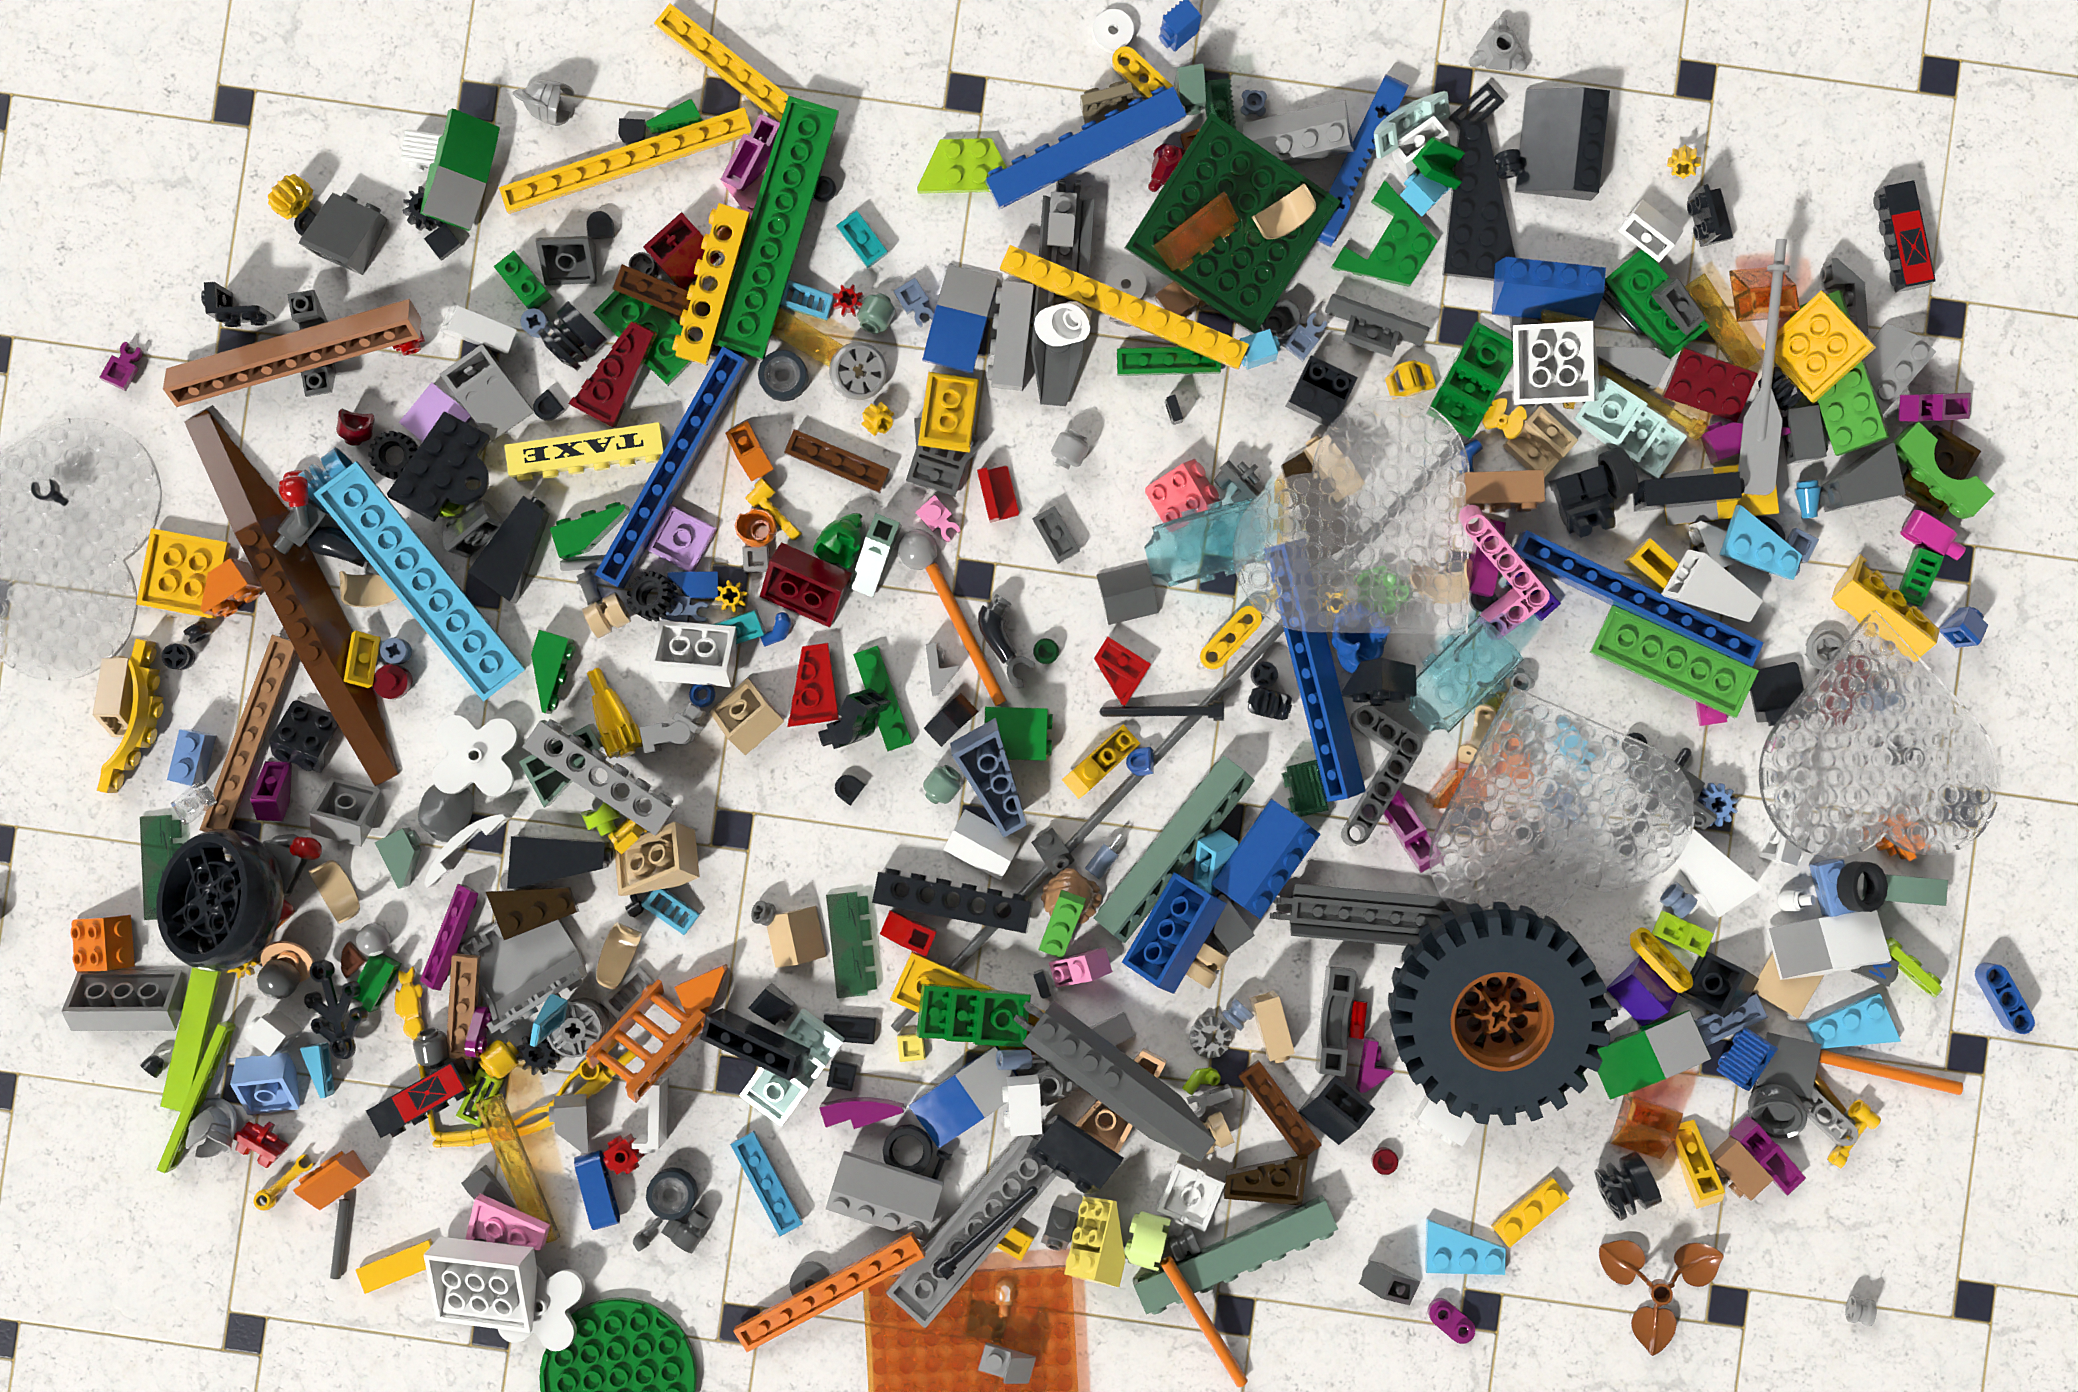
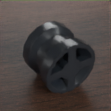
[1494,149,1524,179]
[161,643,195,670]
[1250,662,1278,688]

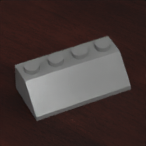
[1243,100,1354,166]
[1864,323,1936,415]
[61,970,183,1031]
[825,1151,944,1241]

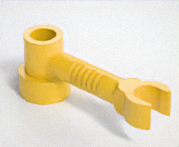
[745,477,802,541]
[1827,1099,1881,1169]
[253,1154,315,1211]

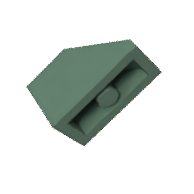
[1174,64,1206,115]
[375,827,422,889]

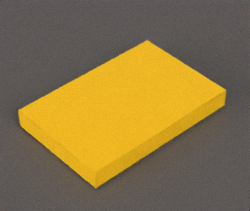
[918,372,980,453]

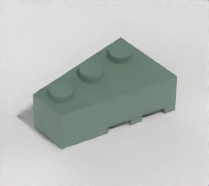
[519,723,604,808]

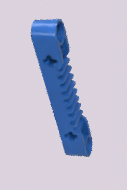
[1316,74,1409,247]

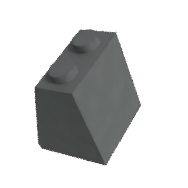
[299,192,388,275]
[1819,443,1906,512]

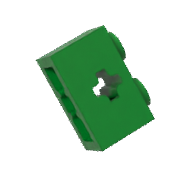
[493,250,553,309]

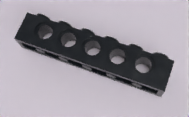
[872,868,1033,934]

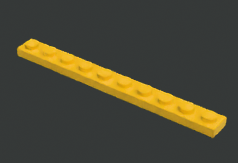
[499,107,752,214]
[999,245,1249,370]

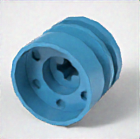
[298,447,353,517]

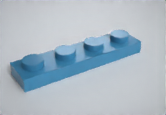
[730,1130,803,1237]

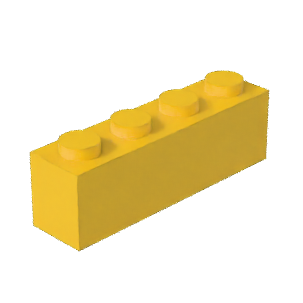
[1831,554,1940,662]

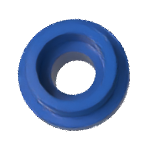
[689,684,716,707]

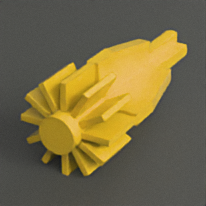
[587,668,643,759]

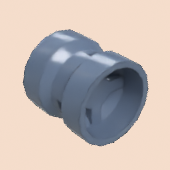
[1660,882,1698,919]

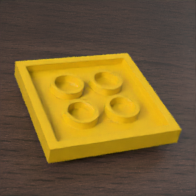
[1761,290,1876,403]
[136,528,231,619]

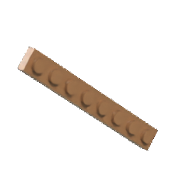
[199,634,296,832]

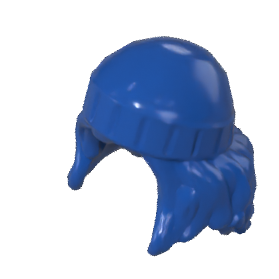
[1331,601,1391,674]

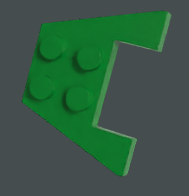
[1331,181,1437,287]

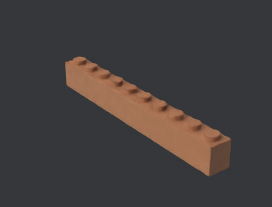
[163,299,421,407]

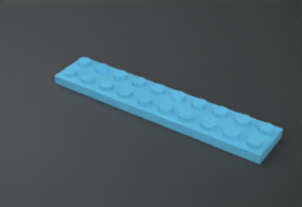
[313,461,526,702]

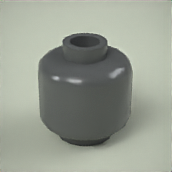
[413,1028,449,1069]

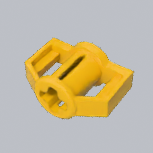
[1385,360,1437,401]
[608,818,647,855]

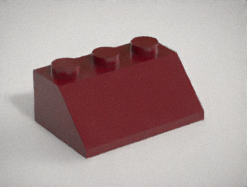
[759,542,852,628]

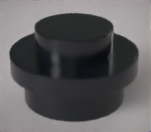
[814,176,837,202]

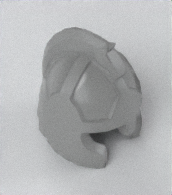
[513,80,574,126]
[186,1098,237,1158]

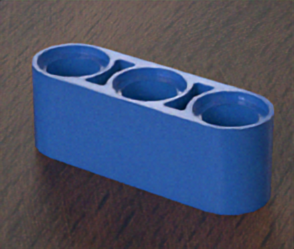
[1975,962,2035,1034]
[574,1150,620,1230]

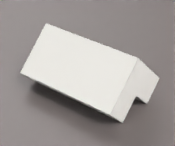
[943,810,1022,881]

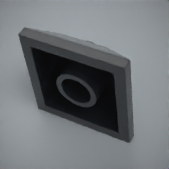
[1678,951,1759,1018]

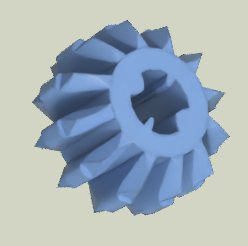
[1697,783,1739,826]

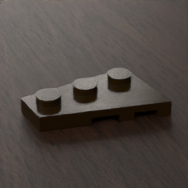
[486,887,579,940]
[1223,1154,1308,1206]

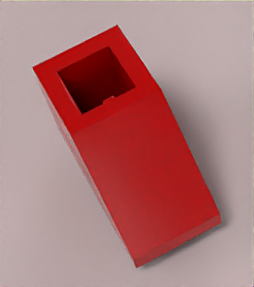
[880,910,937,956]

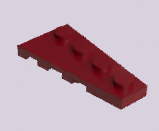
[568,321,657,427]

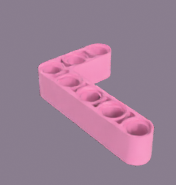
[1459,505,1550,641]

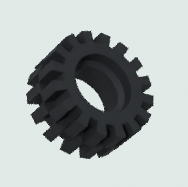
[368,431,418,480]
[627,571,678,622]

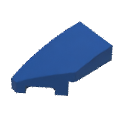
[667,572,718,599]

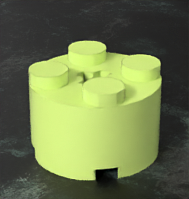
[1124,1211,1171,1271]

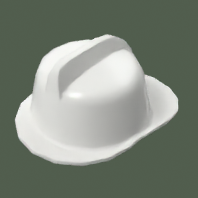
[1034,301,1092,346]

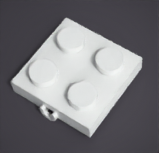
[1156,1161,1225,1232]

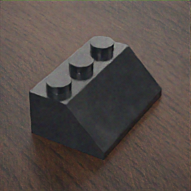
[1026,1114,1124,1194]

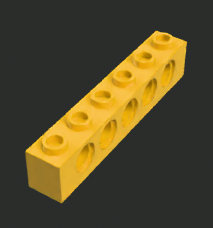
[672,203,750,366]

